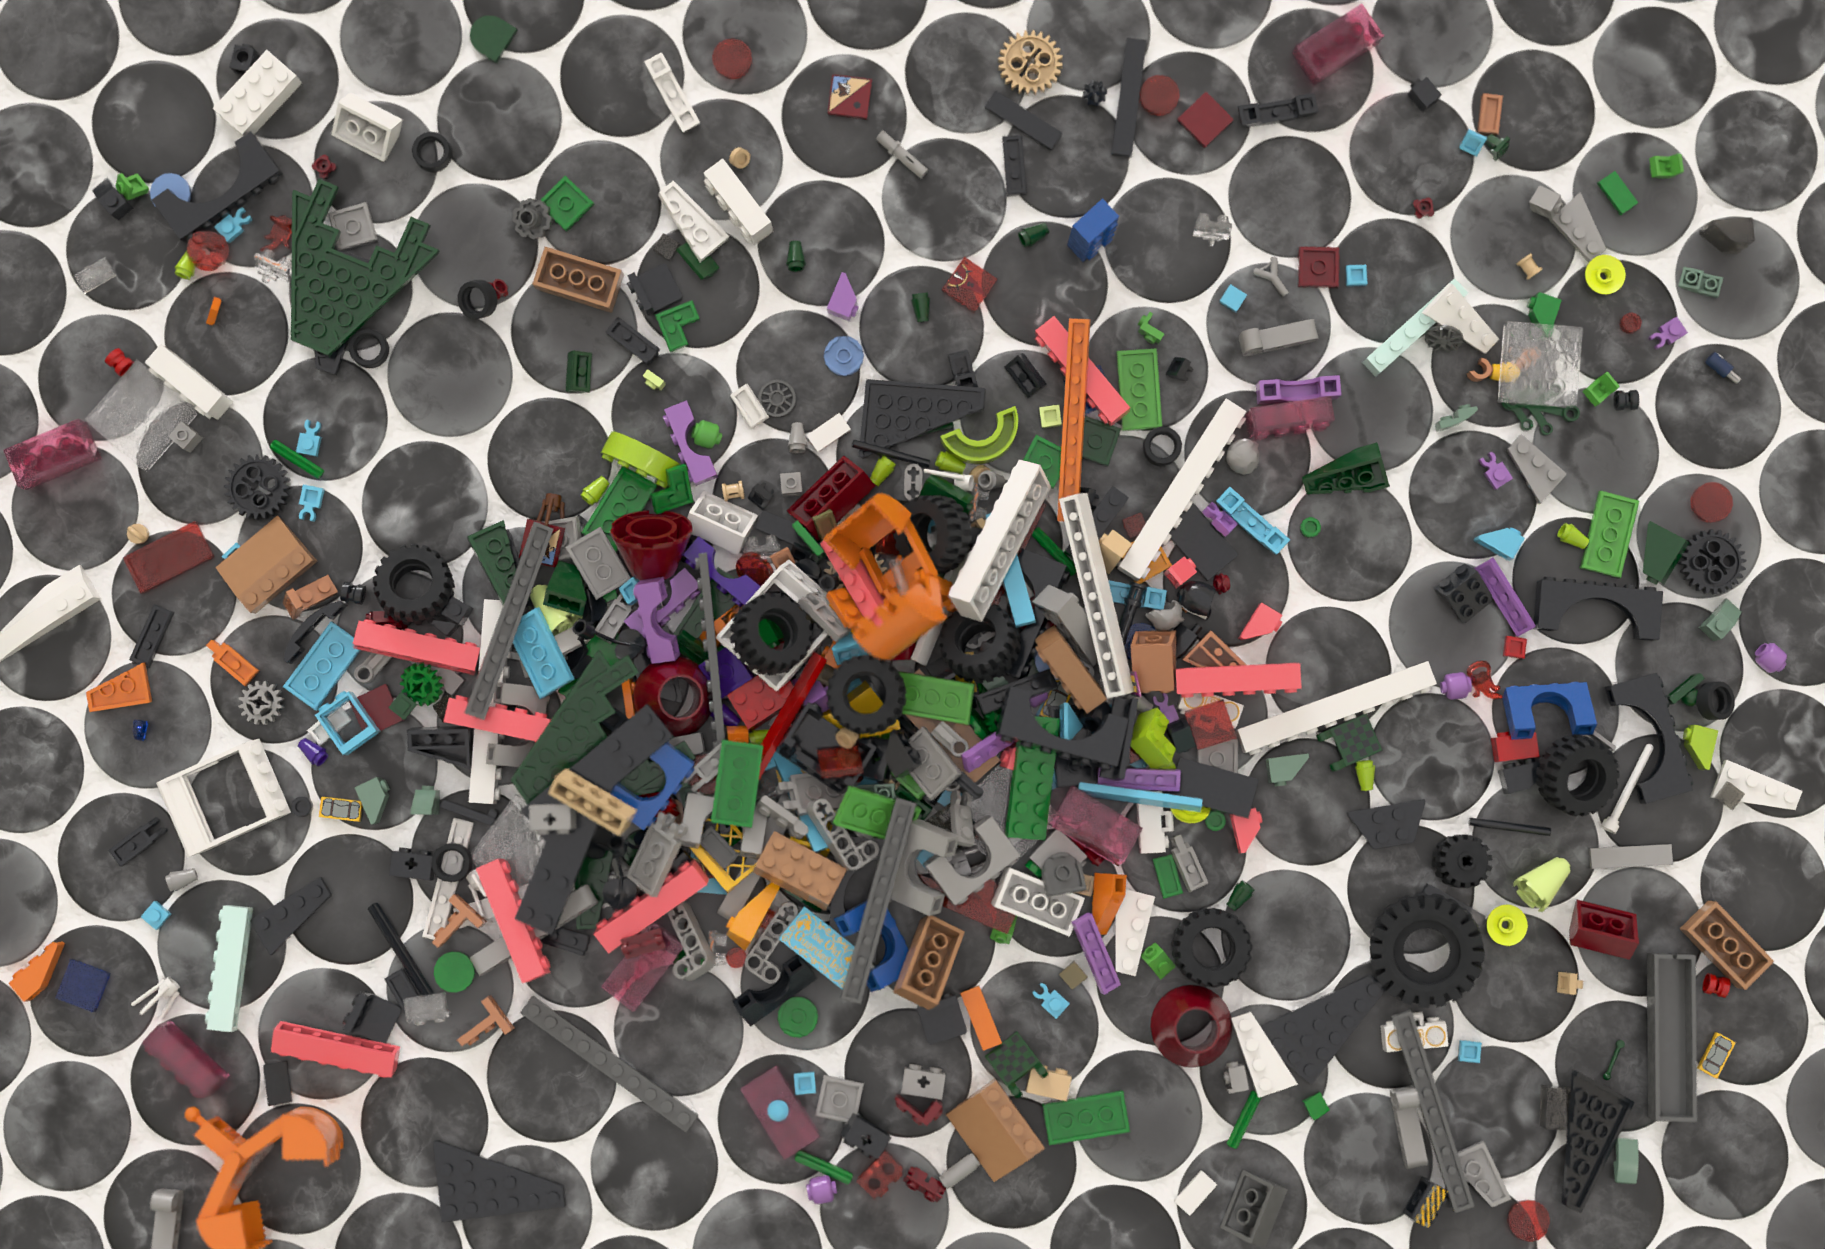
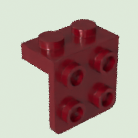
[894,1093,943,1126]

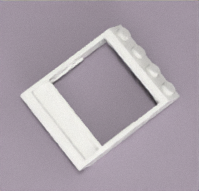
[716,559,830,691]
[156,739,291,857]

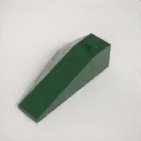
[1302,442,1390,494]

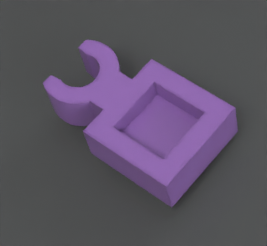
[1648,317,1688,349]
[1479,452,1513,490]
[1202,502,1238,537]
[1152,693,1179,724]

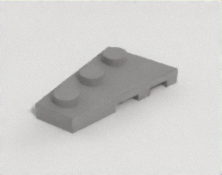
[1549,192,1606,263]
[1507,434,1567,504]
[1457,1140,1511,1207]

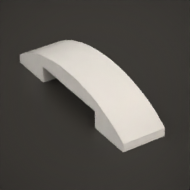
[644,52,700,132]

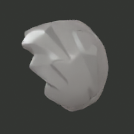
[1226,438,1260,475]
[1146,600,1184,631]

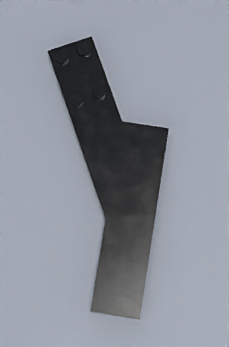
[514,704,675,935]

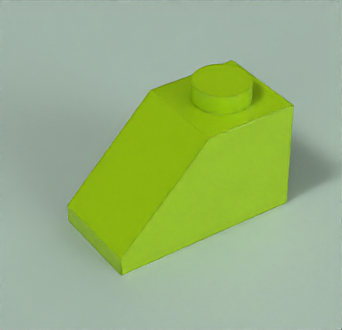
[1683,724,1719,770]

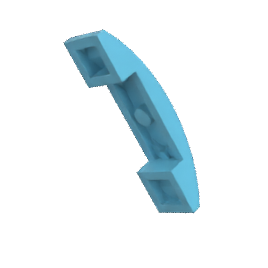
[1216,487,1290,555]
[1108,580,1167,610]

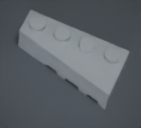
[1032,585,1098,666]

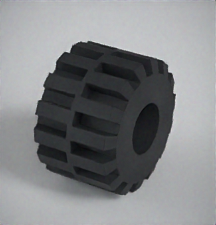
[1432,835,1492,888]

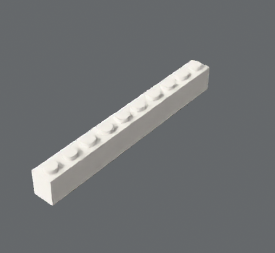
[1117,399,1246,582]
[1059,493,1134,698]
[469,599,511,804]
[1235,661,1437,755]

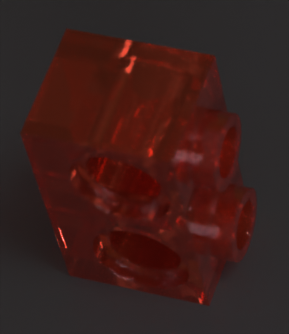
[857,1149,903,1199]

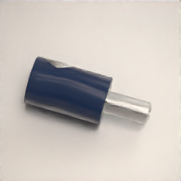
[1705,352,1741,384]

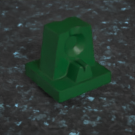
[1485,134,1510,161]
[388,692,418,720]

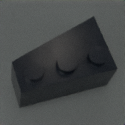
[407,726,473,769]

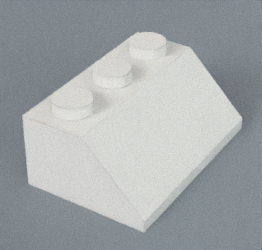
[331,93,403,162]
[687,490,758,555]

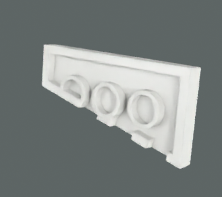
[658,181,729,263]
[1422,283,1499,354]
[1710,760,1802,810]
[1115,889,1155,976]
[1231,1012,1297,1098]

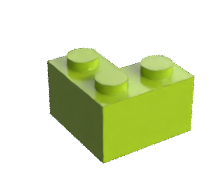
[1130,707,1176,769]

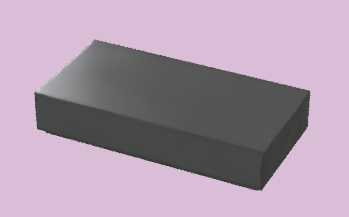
[700,826,739,870]

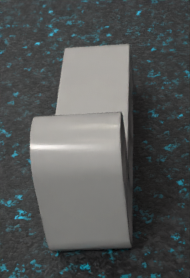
[1238,319,1319,356]
[807,799,879,871]
[667,901,715,981]
[745,902,799,983]
[1390,1086,1428,1169]
[150,1188,184,1249]

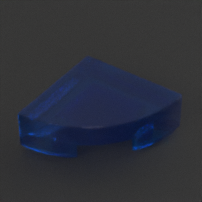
[133,719,148,741]

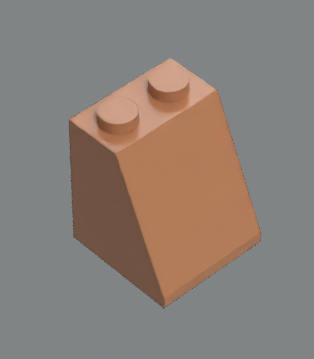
[1131,631,1176,693]

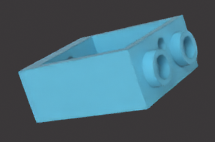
[315,691,381,755]

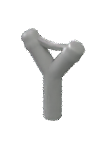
[1253,257,1289,297]

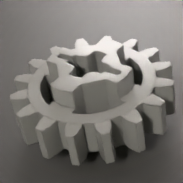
[238,681,284,725]

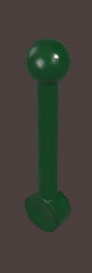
[1603,1040,1625,1080]

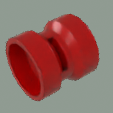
[105,348,134,377]
[1702,973,1730,998]

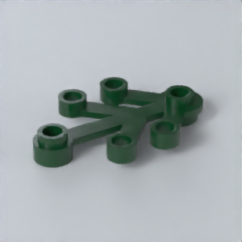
[1501,380,1580,436]

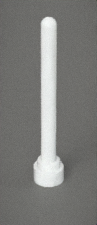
[1601,744,1653,834]

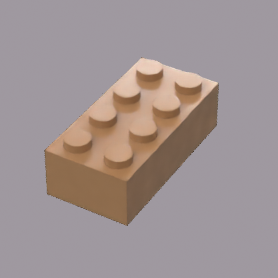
[532,247,624,313]
[1035,625,1107,713]
[753,831,847,911]
[1680,901,1774,990]
[893,915,965,1010]

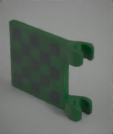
[1316,714,1383,772]
[985,1032,1049,1099]

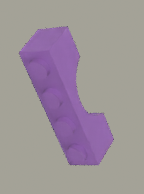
[1256,375,1341,405]
[663,400,718,486]
[624,568,701,639]
[633,577,680,664]

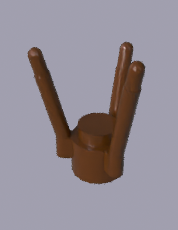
[536,493,565,526]

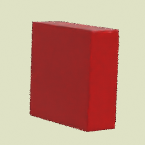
[1503,636,1527,659]

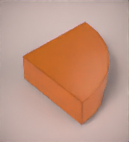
[206,297,222,326]

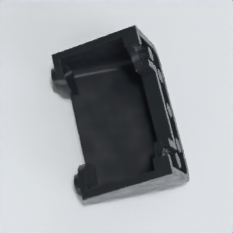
[776,702,877,794]

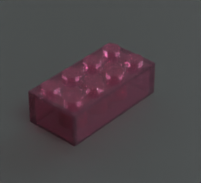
[1292,4,1384,85]
[1245,396,1335,440]
[3,418,101,490]
[1048,786,1143,866]
[601,921,684,1012]
[142,1021,231,1099]
[740,1065,820,1160]

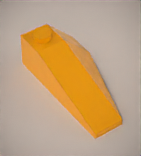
[726,882,780,951]

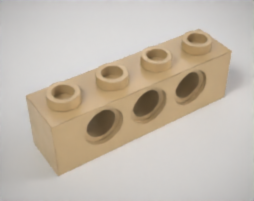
[548,769,637,836]

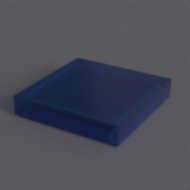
[55,959,111,1012]

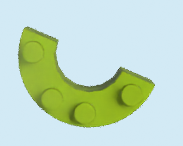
[940,406,1018,465]
[601,431,681,489]

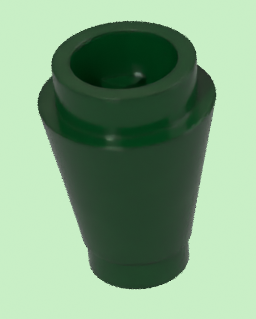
[1018,223,1049,247]
[786,240,806,272]
[911,293,930,322]
[1226,880,1255,911]

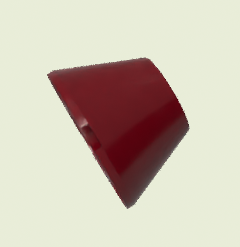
[610,510,692,580]
[633,657,713,737]
[1150,985,1233,1068]

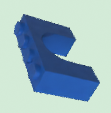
[1502,682,1597,740]
[611,743,695,830]
[834,900,909,992]

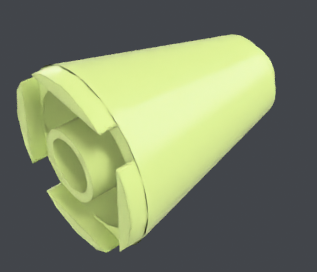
[530,584,582,636]
[1513,857,1570,912]

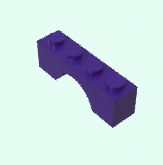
[683,536,760,607]

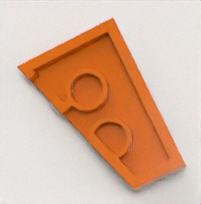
[86,662,152,712]

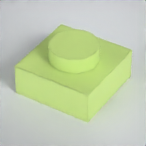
[643,369,666,390]
[1039,405,1062,428]

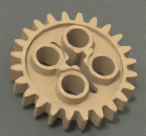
[998,30,1063,96]

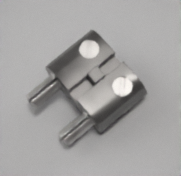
[946,845,984,876]

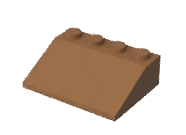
[215,515,318,614]
[946,1078,1045,1182]

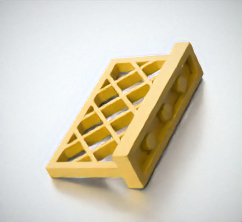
[688,819,757,893]

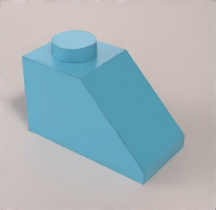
[1473,528,1525,561]

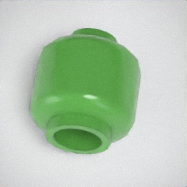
[691,420,722,449]

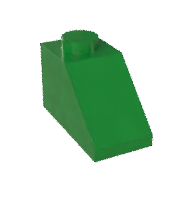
[1527,292,1562,341]

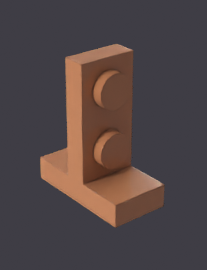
[283,575,338,620]
[432,894,487,948]
[457,995,515,1046]

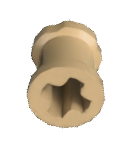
[1516,253,1543,280]
[722,481,745,502]

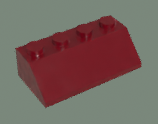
[787,456,876,541]

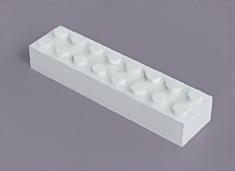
[949,460,1051,622]

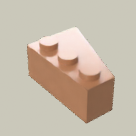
[1182,630,1247,667]

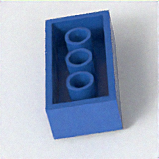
[1067,199,1119,262]

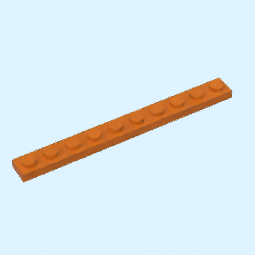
[1057,318,1091,522]

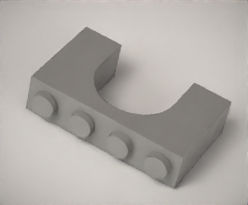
[486,683,550,767]
[679,791,767,859]
[923,814,1020,905]
[890,819,959,916]

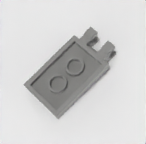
[775,773,854,816]
[626,812,689,897]

